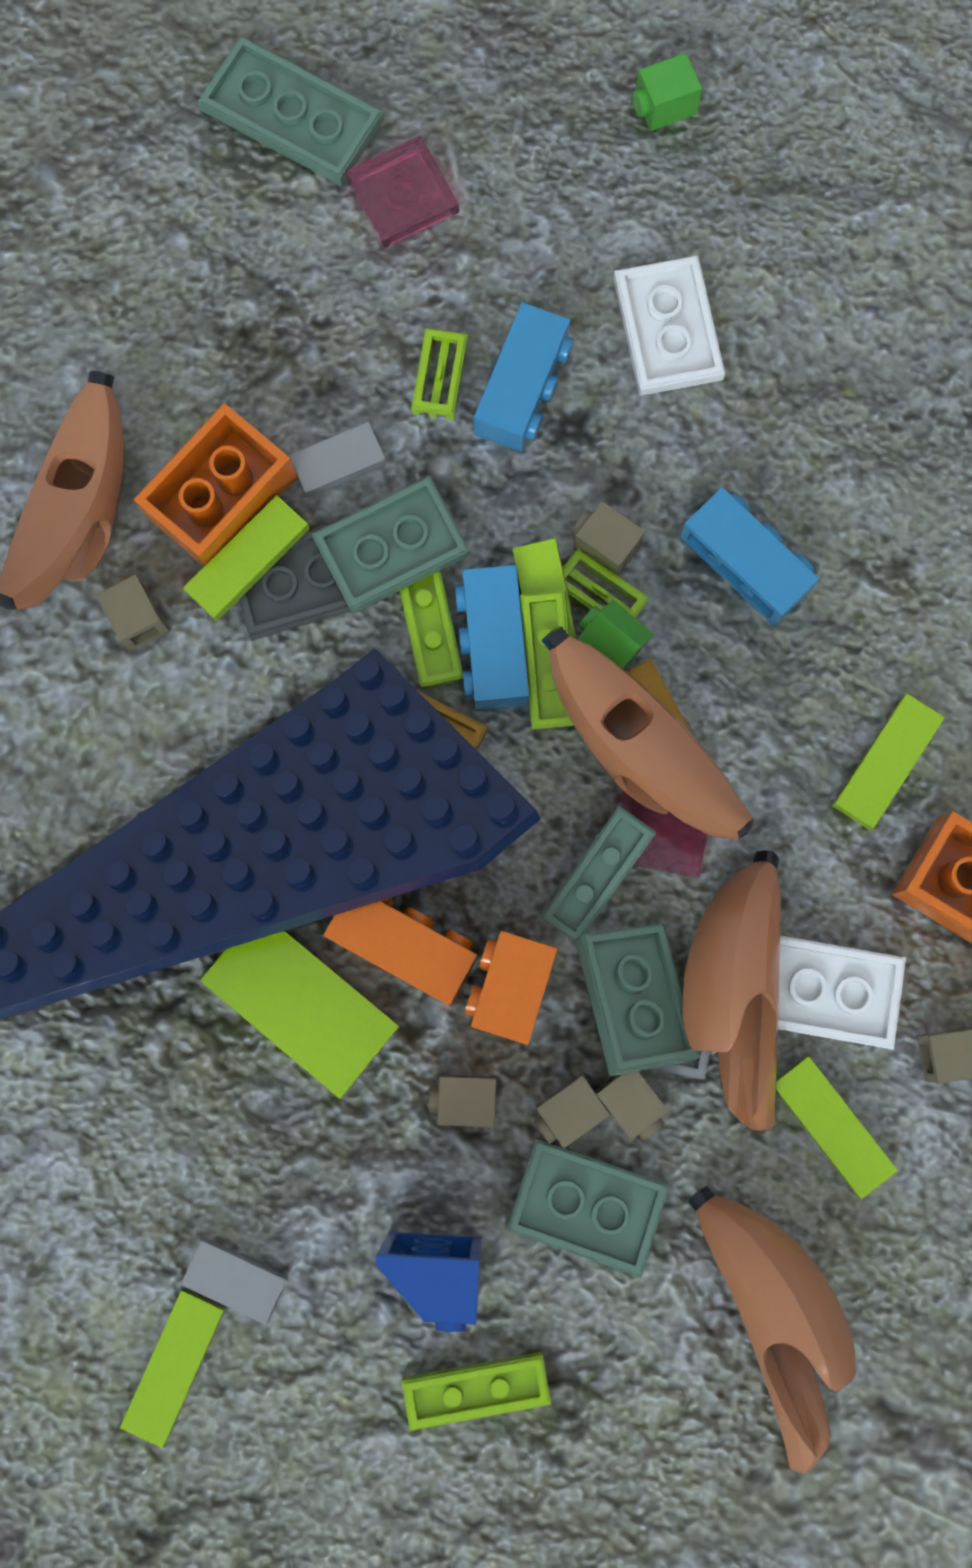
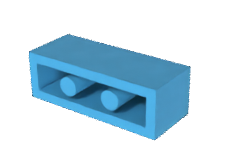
[473,302,575,453]
[680,487,820,627]
[455,565,529,710]

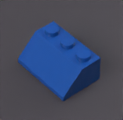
[376,1232,482,1332]

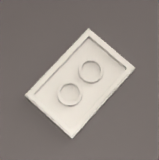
[613,255,725,396]
[778,936,906,1050]

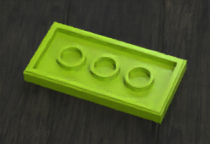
[200,930,400,1099]

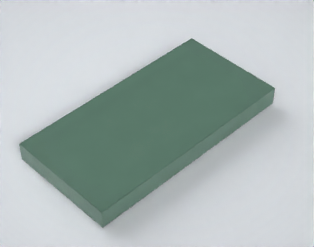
[197,36,384,187]

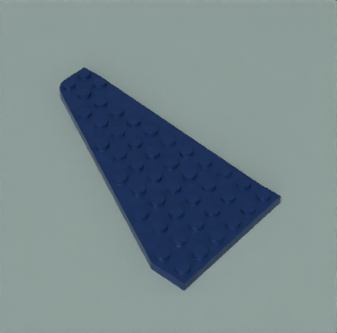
[0,648,541,1020]

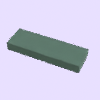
[540,805,657,943]

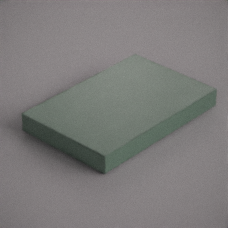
[311,475,470,615]
[575,923,700,1076]
[506,1138,670,1277]

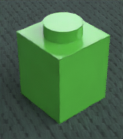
[632,53,703,131]
[578,600,654,669]

